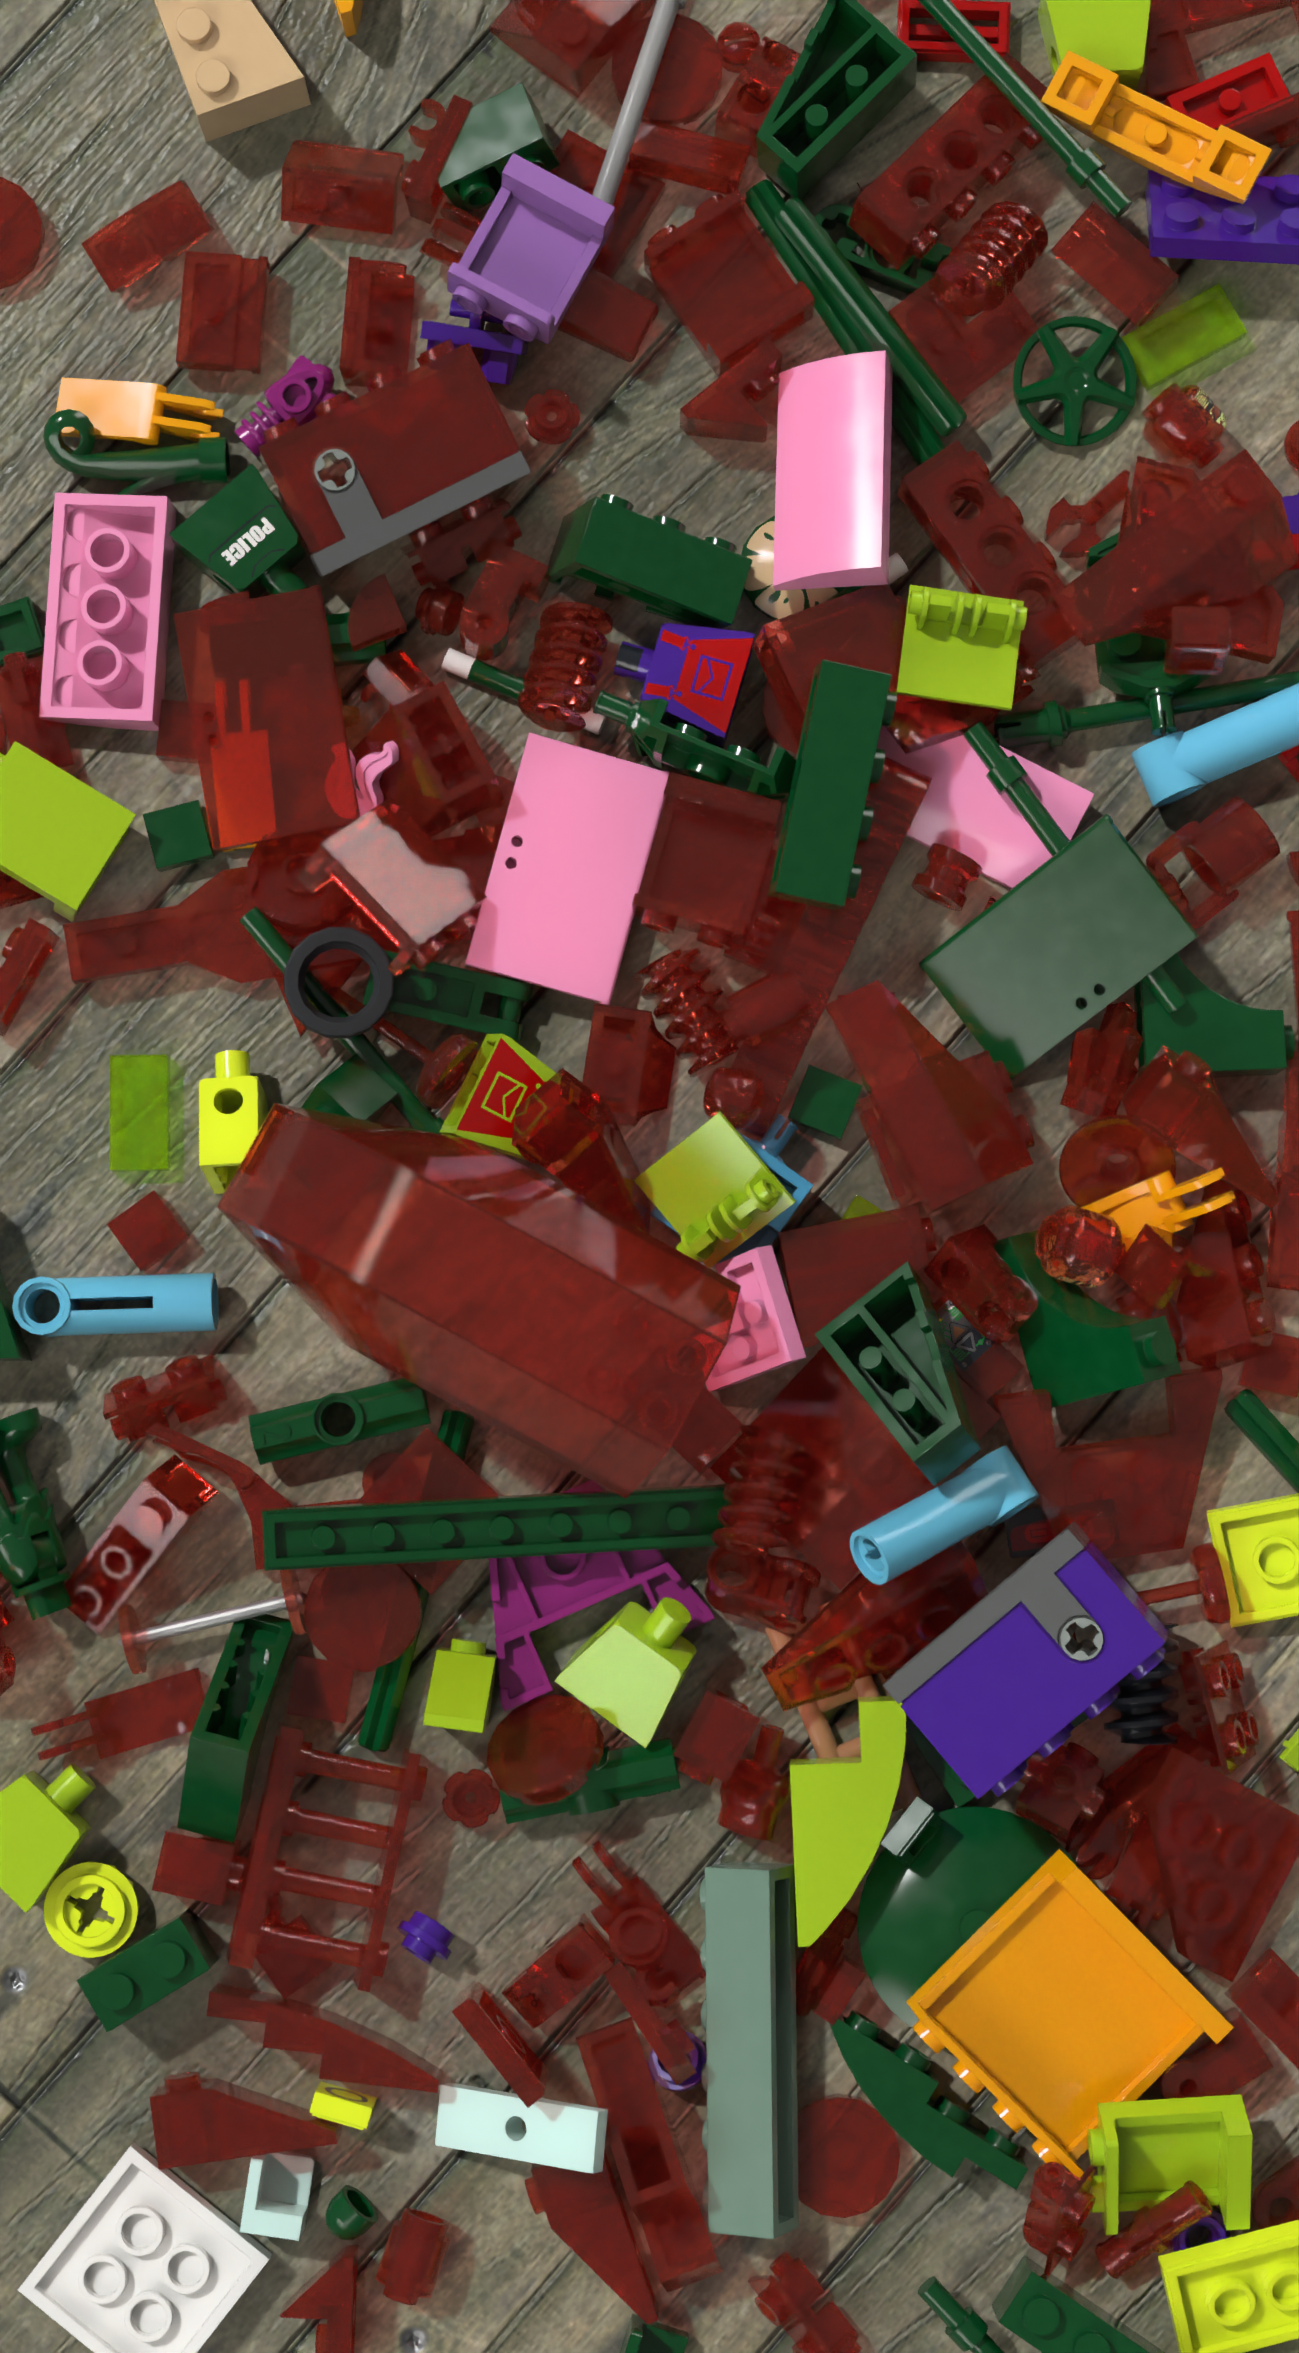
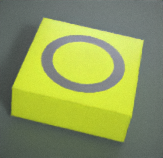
[309,2081,377,2130]

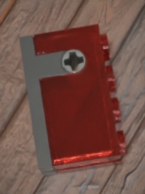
[257,339,531,577]

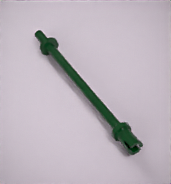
[993,670,1299,749]

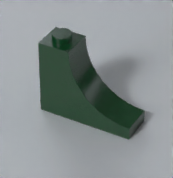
[1133,953,1295,1081]
[992,1228,1182,1411]
[177,1614,296,1843]

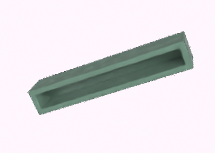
[700,1861,799,2239]

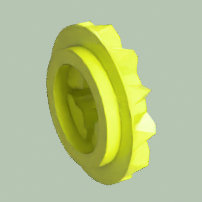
[44,1861,140,1958]

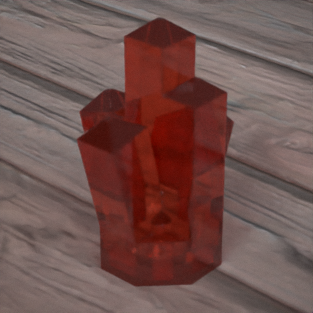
[1059,1002,1143,1123]

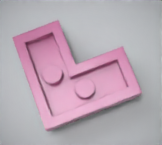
[692,1245,806,1392]

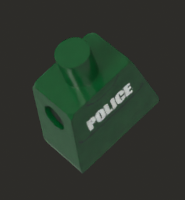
[170,464,309,611]

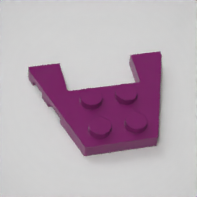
[488,1479,715,1711]

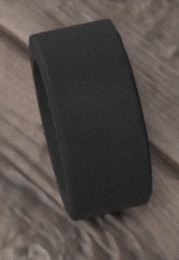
[284,927,394,1039]

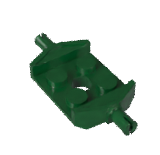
[1085,488,1217,736]
[593,690,796,810]

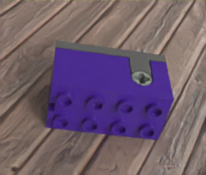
[883,1521,1168,1799]

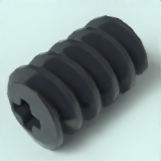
[1104,1623,1179,1745]

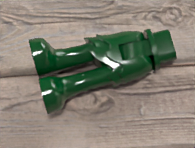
[0,1407,73,1621]

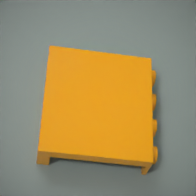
[906,1849,1234,2182]

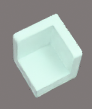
[240,2148,315,2241]

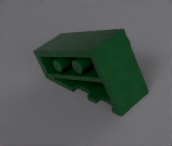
[814,1261,981,1486]

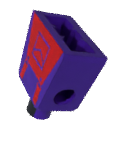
[614,623,755,749]

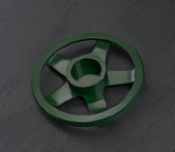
[1013,316,1137,447]

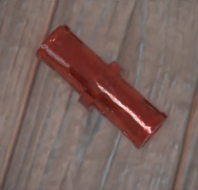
[1095,2180,1212,2279]

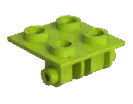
[896,585,1027,711]
[634,1111,796,1269]

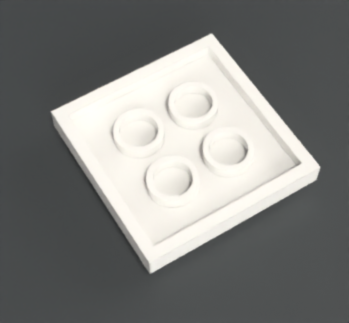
[18,2142,272,2353]

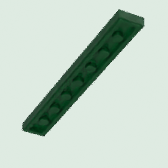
[262,1484,738,1571]

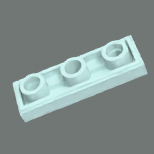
[435,2083,608,2174]

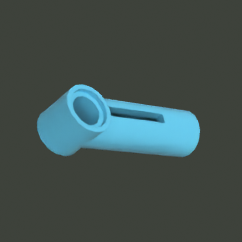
[1131,683,1299,808]
[12,1273,219,1337]
[850,1445,1040,1585]

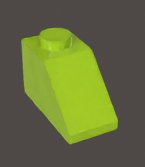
[423,1638,497,1733]

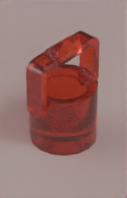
[1146,796,1280,929]

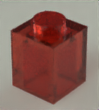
[152,1825,248,1906]

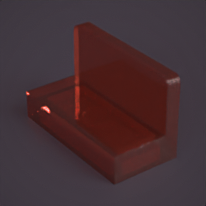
[281,140,404,235]

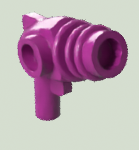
[234,355,370,458]

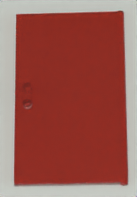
[174,585,362,852]

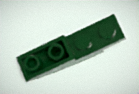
[828,2009,1028,2190]

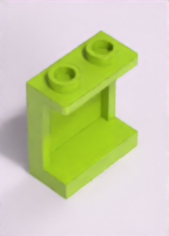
[0,741,136,922]
[1087,2094,1253,2235]

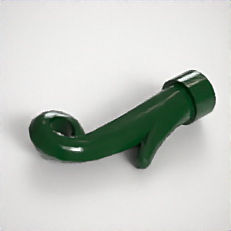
[43,409,230,495]

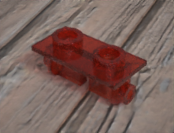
[400,494,522,587]
[0,652,74,768]
[103,1354,228,1442]
[1022,2162,1096,2277]
[748,2252,862,2353]

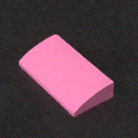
[773,350,893,591]
[39,493,177,731]
[865,689,1094,889]

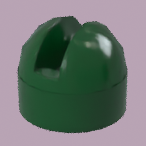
[326,2185,378,2240]

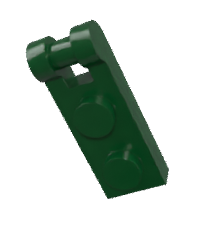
[363,950,533,1042]

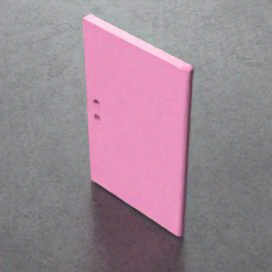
[465,732,672,1007]

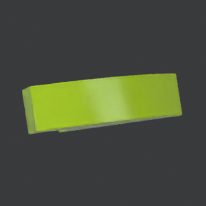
[790,1696,906,1947]

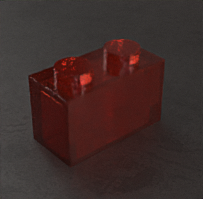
[673,1683,760,1786]

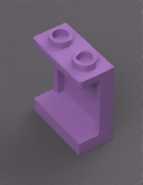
[447,153,615,345]

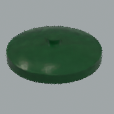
[857,1806,1078,2028]

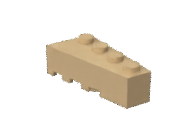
[153,0,311,142]

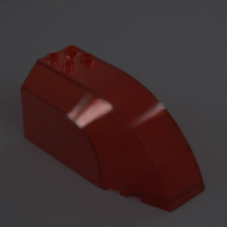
[216,1103,741,1498]

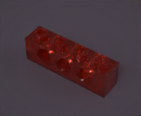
[848,52,1047,270]
[897,439,1092,676]

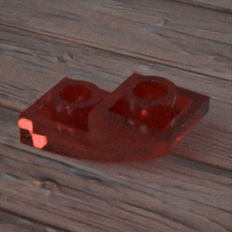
[81,180,215,293]

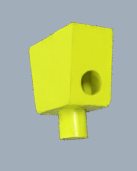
[199,1050,272,1194]

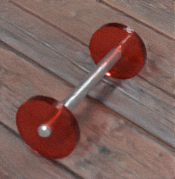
[117,1569,310,1675]

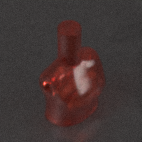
[716,1724,791,1841]

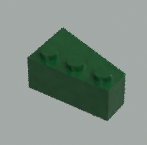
[756,0,917,199]
[543,494,753,629]

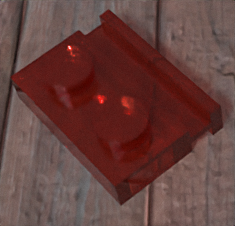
[176,251,270,374]

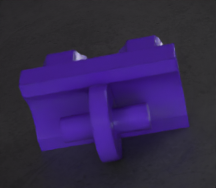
[420,298,529,385]

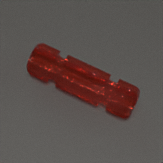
[796,1907,858,2017]

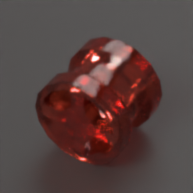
[911,843,983,911]

